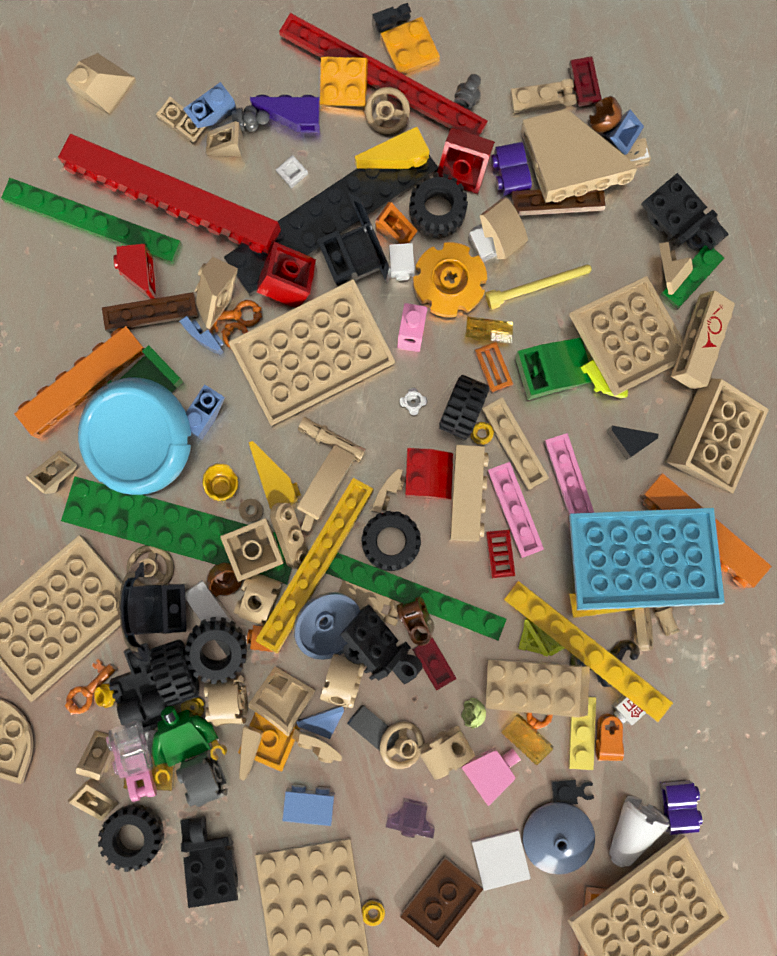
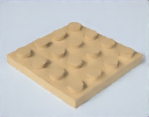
[569,276,684,396]

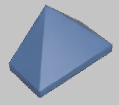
[603,109,644,155]
[297,706,345,739]

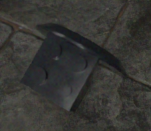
[317,193,391,287]
[119,562,187,662]

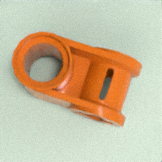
[596,713,624,761]

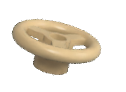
[365,87,410,134]
[126,545,174,586]
[380,721,424,769]

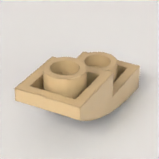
[156,97,205,143]
[372,469,406,514]
[292,728,342,763]

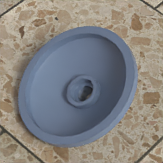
[293,592,360,660]
[523,802,595,874]

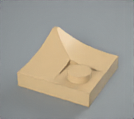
[248,666,315,736]

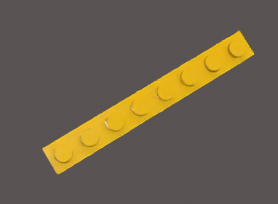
[255,478,374,654]
[504,581,674,722]

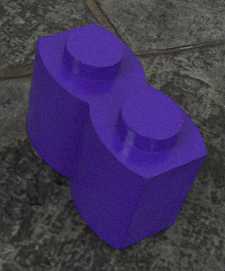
[491,142,532,196]
[661,780,703,835]

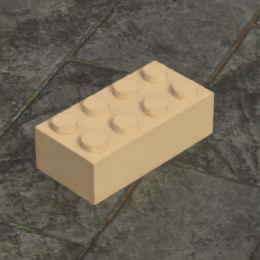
[486,659,590,718]

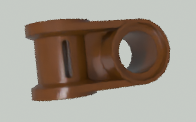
[397,596,435,646]

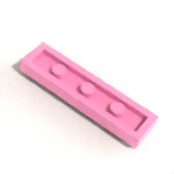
[544,433,594,515]
[487,462,544,558]

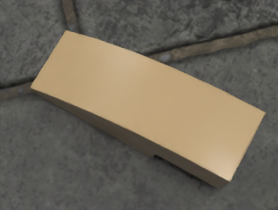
[297,445,355,520]

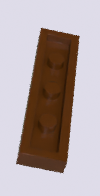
[511,189,606,216]
[101,292,198,332]

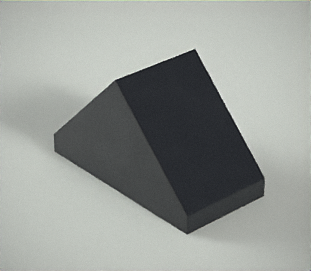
[607,425,659,460]

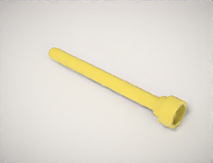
[485,265,592,310]

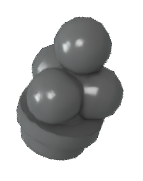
[454,74,481,110]
[232,105,270,132]

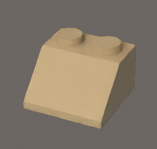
[195,256,238,329]
[220,518,284,582]

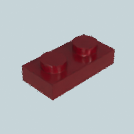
[569,56,602,107]
[412,637,457,691]

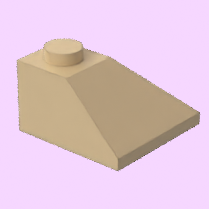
[66,53,135,115]

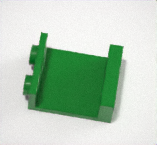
[107,345,184,393]

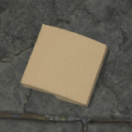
[480,197,528,259]

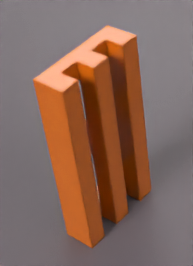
[474,342,513,394]

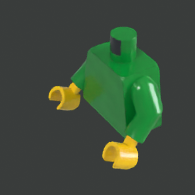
[151,706,227,784]

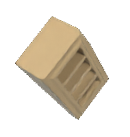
[239,725,264,780]

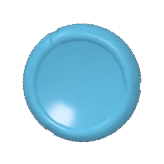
[78,377,191,495]

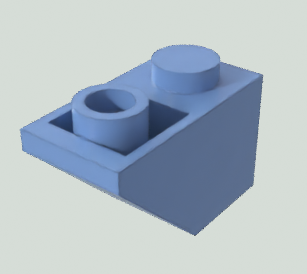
[183,82,237,128]
[186,385,225,440]

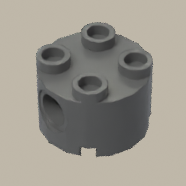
[176,750,228,807]

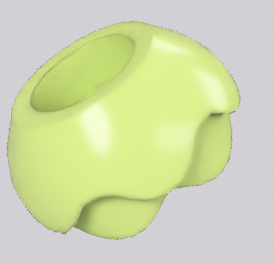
[461,698,486,729]

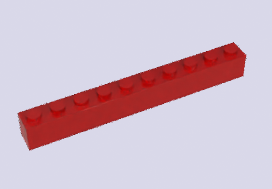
[58,133,281,254]

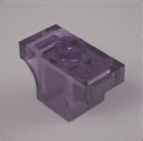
[385,797,435,839]

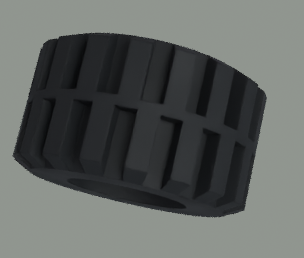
[409,173,468,238]
[439,374,489,440]
[361,511,421,571]
[185,617,247,684]
[150,639,199,706]
[98,804,164,872]

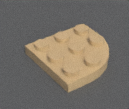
[0,699,33,784]

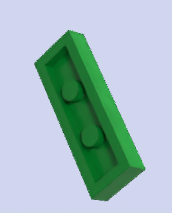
[660,245,725,310]

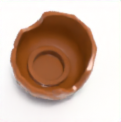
[589,96,622,133]
[207,562,242,597]

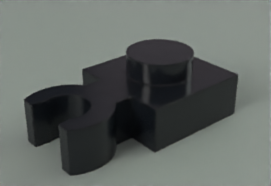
[372,3,411,33]
[550,778,594,805]

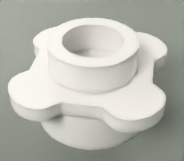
[400,388,427,415]

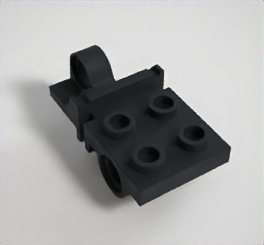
[641,172,729,250]
[340,605,423,685]
[109,643,169,737]
[180,816,238,908]

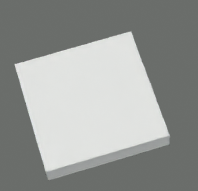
[472,829,531,891]

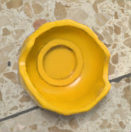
[202,463,238,501]

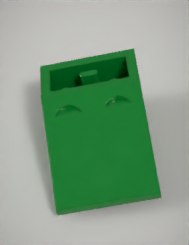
[515,338,592,400]

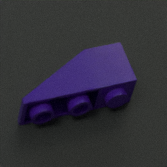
[250,94,320,133]

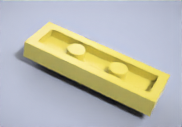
[568,696,596,770]

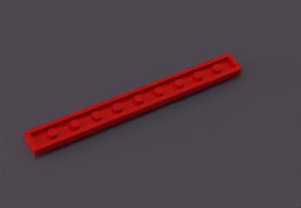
[279,13,488,136]

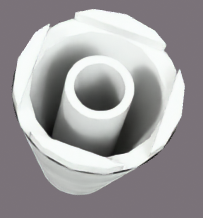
[609,796,670,867]

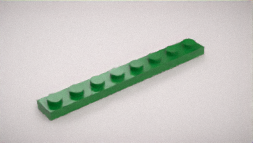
[1,178,182,264]
[326,552,507,641]

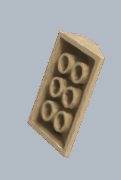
[667,378,769,494]

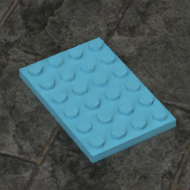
[569,508,725,610]

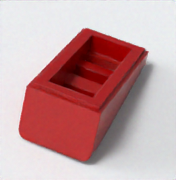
[486,530,515,578]

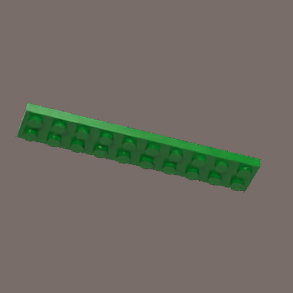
[61,476,293,585]

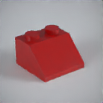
[437,127,495,194]
[257,242,316,308]
[113,244,157,299]
[405,448,453,500]

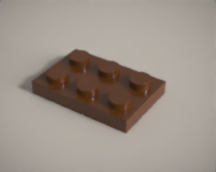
[400,857,483,948]

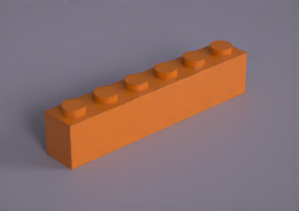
[14,326,145,439]
[640,473,772,589]

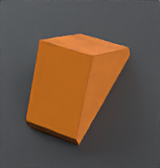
[375,202,418,244]

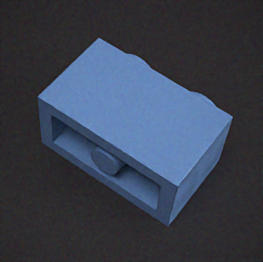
[282,785,335,826]

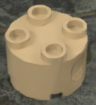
[234,574,282,626]
[320,653,365,708]
[204,675,248,727]
[417,725,475,780]

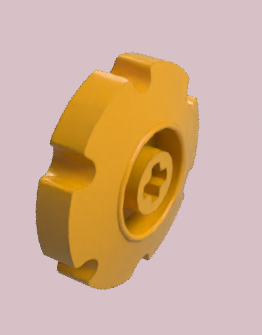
[413,242,487,317]

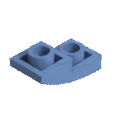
[180,316,224,355]

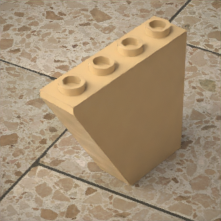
[521,109,637,203]

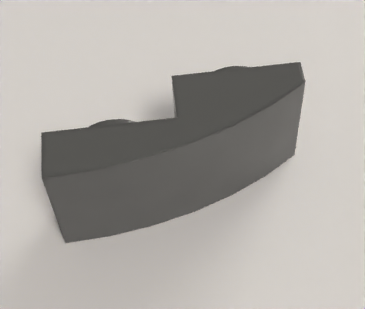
[347,705,399,751]

